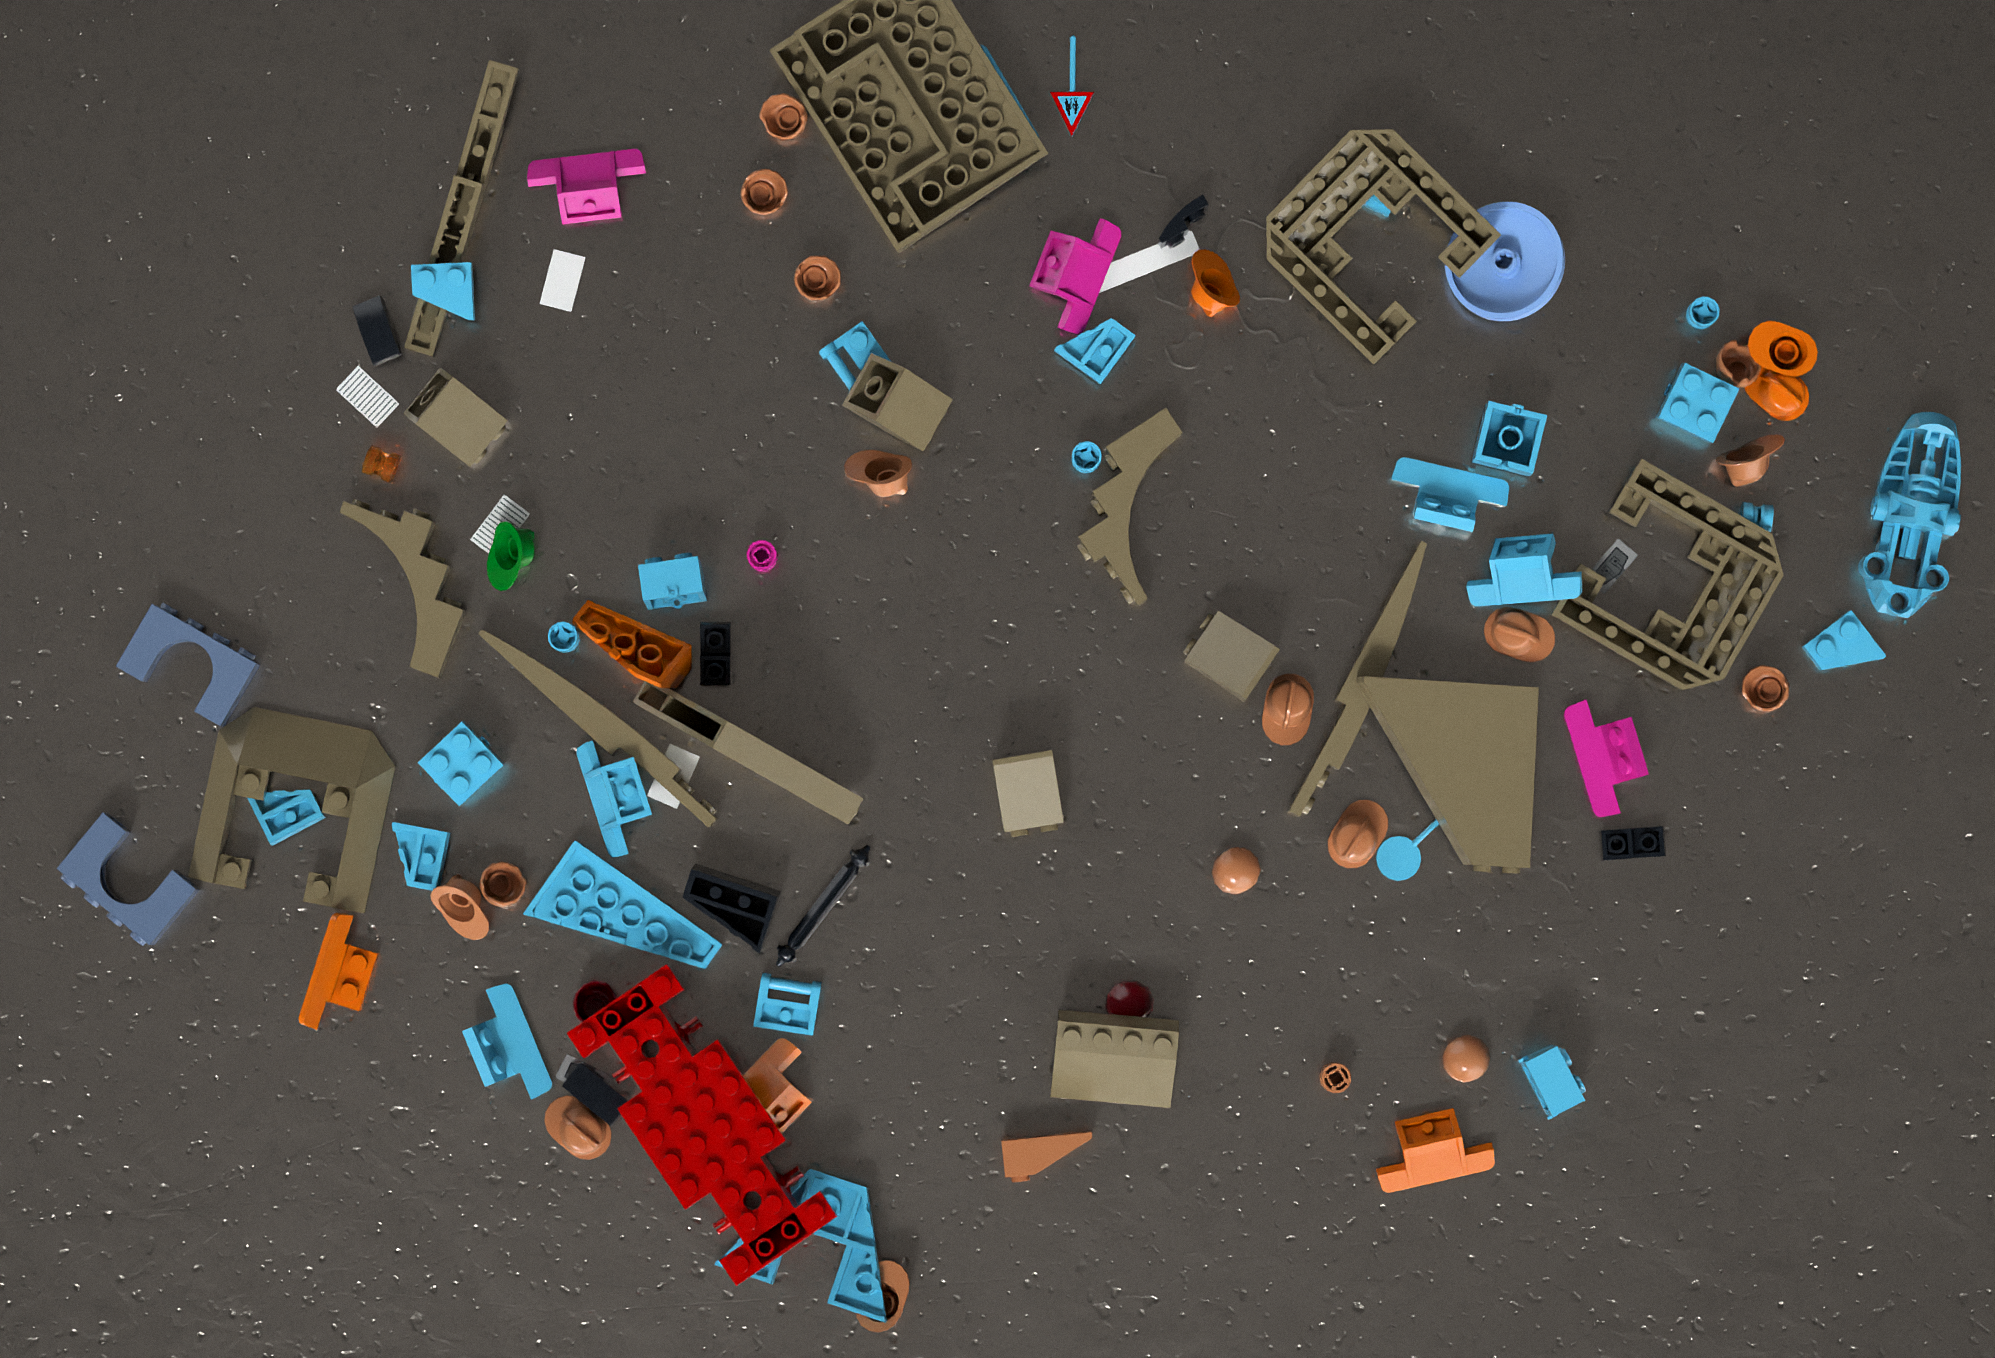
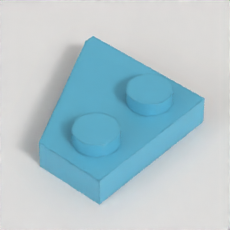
[1054,318,1136,385]
[247,789,326,846]

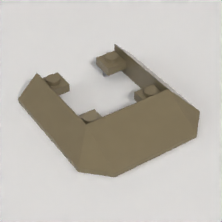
[1266,129,1501,364]
[1551,459,1784,690]
[188,707,396,913]

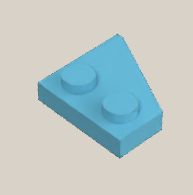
[411,262,475,320]
[1802,610,1886,670]
[392,822,451,891]

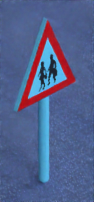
[1050,35,1094,136]

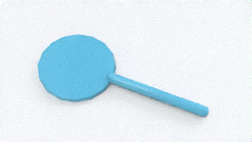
[1376,819,1439,881]

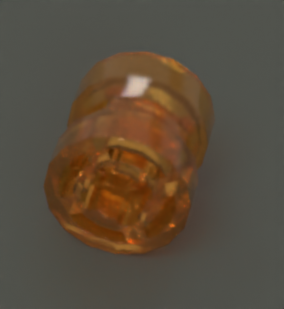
[362,445,401,483]

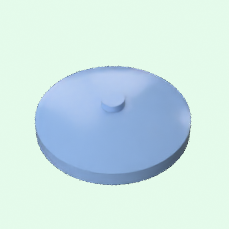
[1445,202,1565,321]

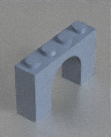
[116,603,260,727]
[56,813,200,946]

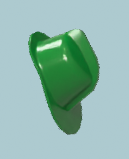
[487,521,535,591]

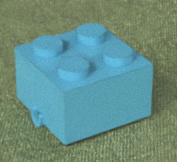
[1655,363,1739,443]
[1471,401,1547,476]
[638,553,707,610]
[418,720,505,806]
[1518,1044,1586,1120]

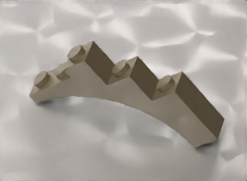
[1077,408,1183,607]
[340,499,466,679]

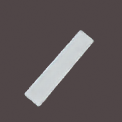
[1099,231,1200,293]

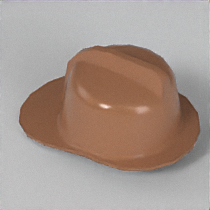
[1716,434,1785,487]
[844,450,912,497]
[1484,607,1555,662]
[1262,674,1314,745]
[1328,800,1388,868]
[430,874,489,940]
[544,1095,611,1160]
[856,1260,910,1332]

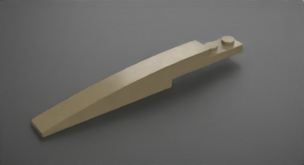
[404,60,519,357]
[1288,541,1427,817]
[478,630,718,828]

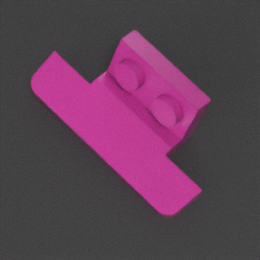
[527,149,646,224]
[1029,218,1121,334]
[1564,699,1649,817]

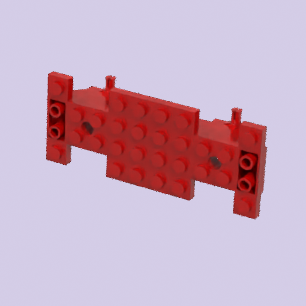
[567,964,838,1286]

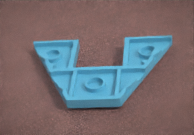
[715,1169,887,1323]

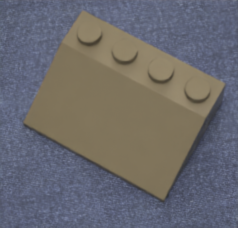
[1050,1010,1179,1108]

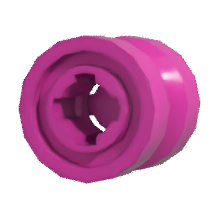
[747,540,778,572]

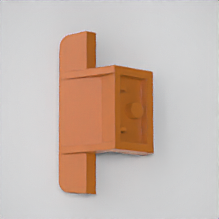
[299,913,379,1030]
[743,1038,812,1133]
[1376,1108,1495,1193]

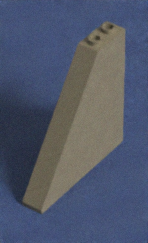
[1356,676,1539,874]
[632,681,863,825]

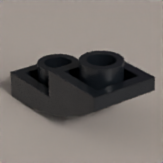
[1158,194,1209,249]
[352,295,402,366]
[700,622,731,686]
[1601,826,1666,861]
[562,1063,628,1127]

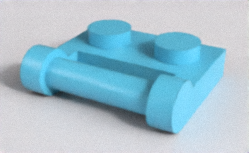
[819,321,891,391]
[753,973,822,1036]

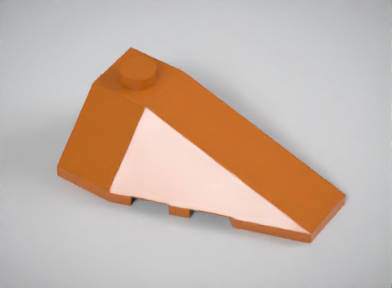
[572,600,692,688]

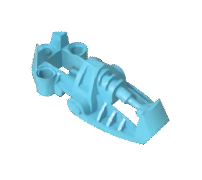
[1858,412,1961,618]

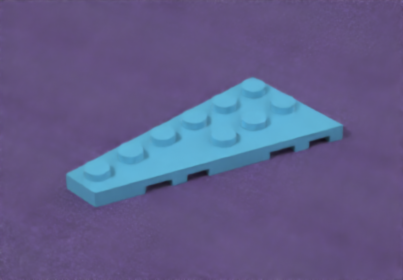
[523,840,723,969]

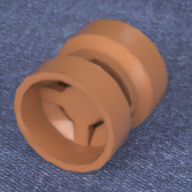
[1319,1062,1351,1093]

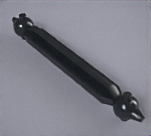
[776,845,871,967]

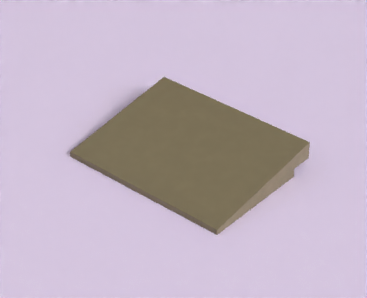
[769,0,1048,254]

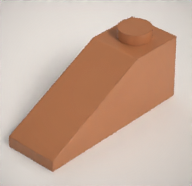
[1001,1131,1092,1182]

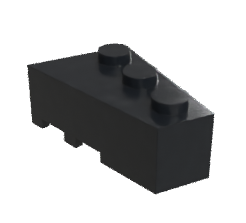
[682,864,781,954]

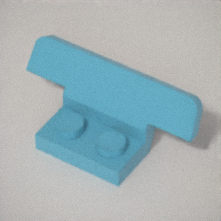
[1391,457,1509,532]
[1466,533,1582,606]
[577,740,652,857]
[462,984,552,1100]

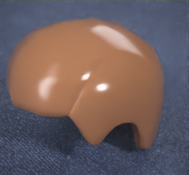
[760,93,808,140]
[740,169,788,216]
[794,255,841,300]
[1715,340,1761,388]
[1742,665,1790,712]
[1212,847,1261,894]
[479,861,527,908]
[1442,1035,1491,1082]

